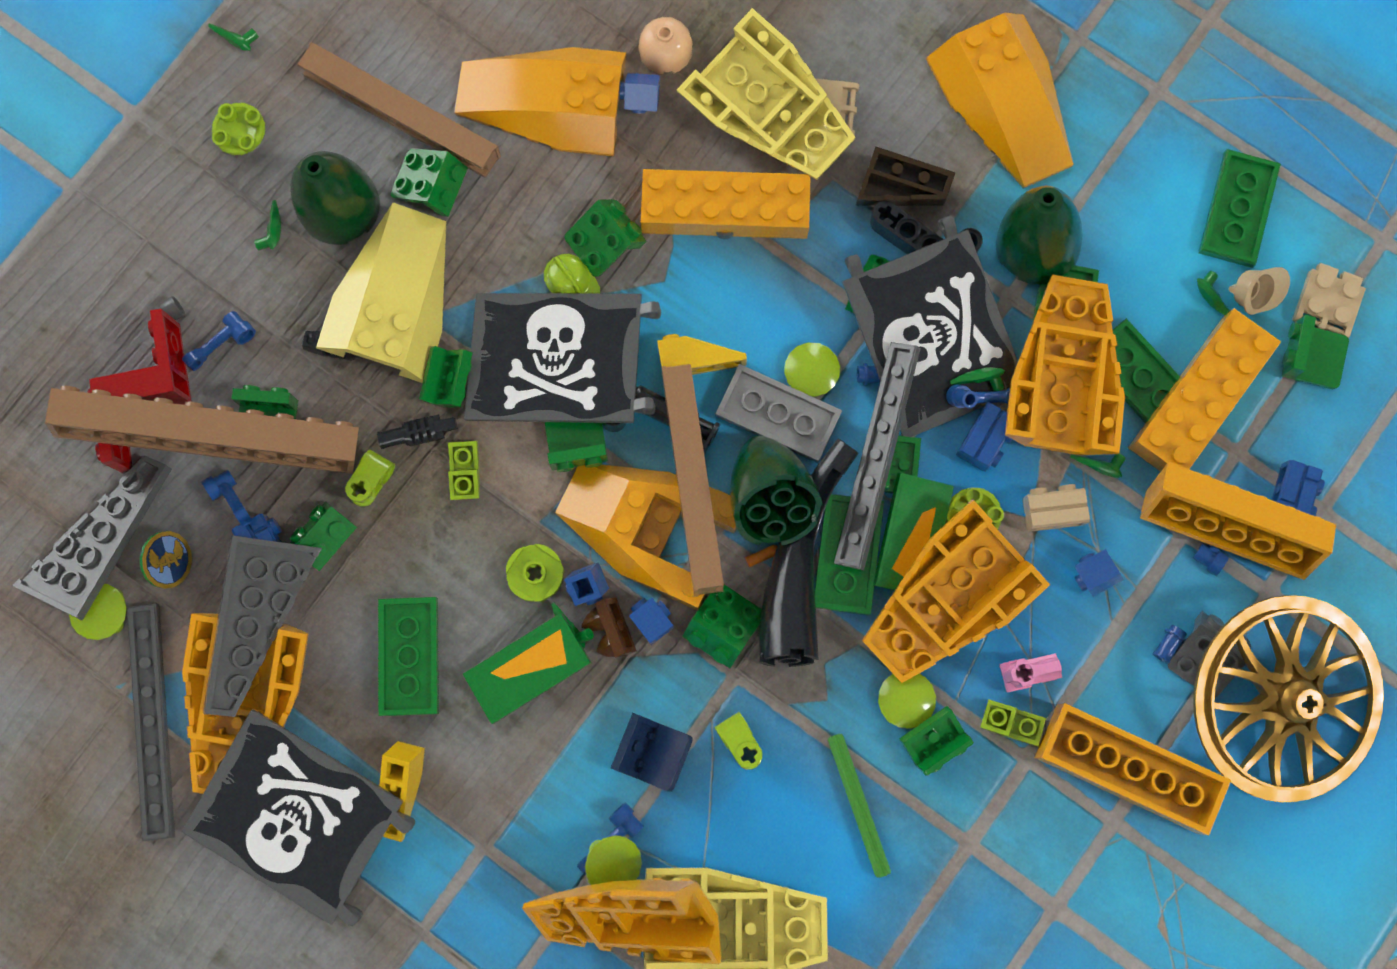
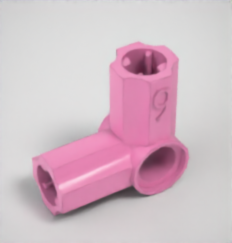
[999,653,1062,693]

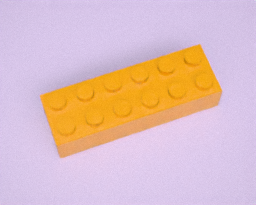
[641,169,810,239]
[1128,308,1281,472]
[1140,462,1336,580]
[1034,703,1231,836]

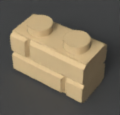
[1023,484,1090,532]

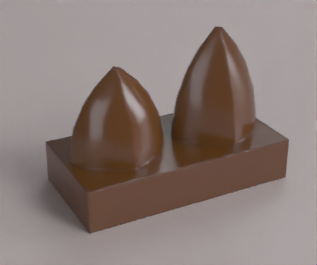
[581,598,637,658]

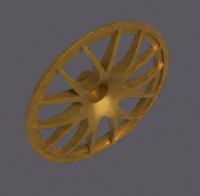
[1193,595,1384,802]

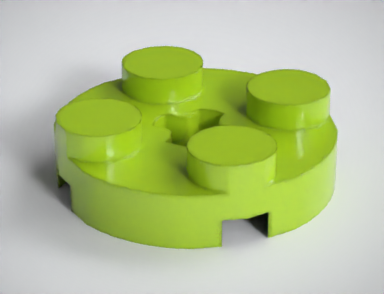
[506,544,564,602]

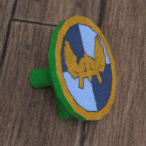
[140,531,192,589]

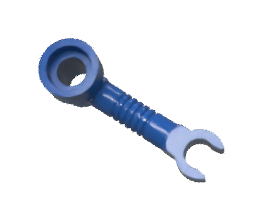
[182,311,256,371]
[946,384,1010,408]
[201,470,253,527]
[1193,544,1229,576]
[577,802,644,875]

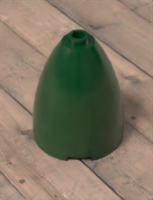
[290,151,380,245]
[996,186,1082,284]
[730,436,822,546]

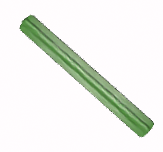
[828,734,891,878]

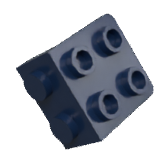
[611,713,693,792]

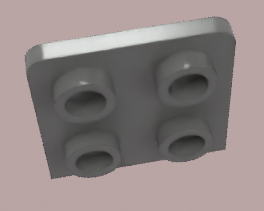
[1168,611,1251,698]

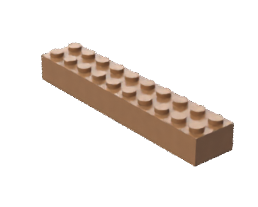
[45,386,359,474]

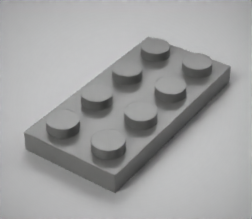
[715,364,842,463]

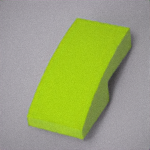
[448,441,480,500]
[980,699,1047,747]

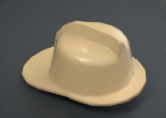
[1229,267,1290,315]

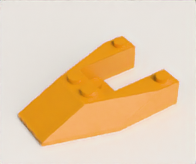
[555,464,737,611]

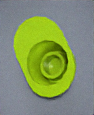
[544,254,600,294]

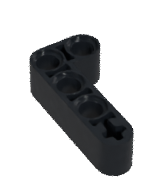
[870,201,983,254]

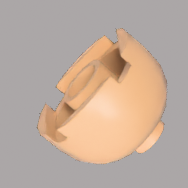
[639,17,693,74]

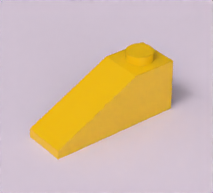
[657,334,747,375]
[379,741,425,842]

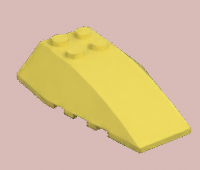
[677,8,856,180]
[316,203,446,383]
[643,868,828,969]

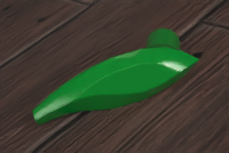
[208,24,259,51]
[254,200,281,250]
[1197,271,1230,316]
[950,367,1005,391]
[1070,453,1126,478]
[551,602,594,648]

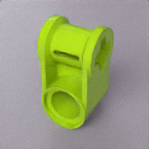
[345,450,395,507]
[714,712,762,770]

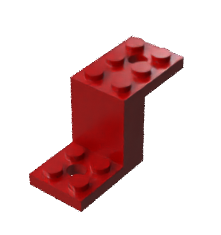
[87,308,192,473]

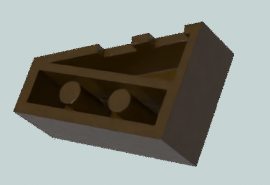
[856,146,956,206]

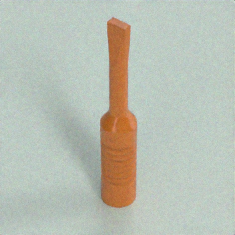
[744,545,777,568]

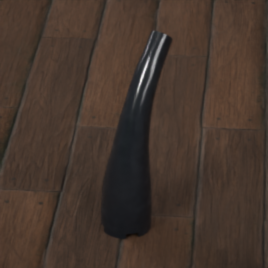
[759,438,859,667]

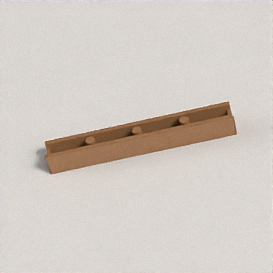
[297,42,501,178]
[662,364,724,597]

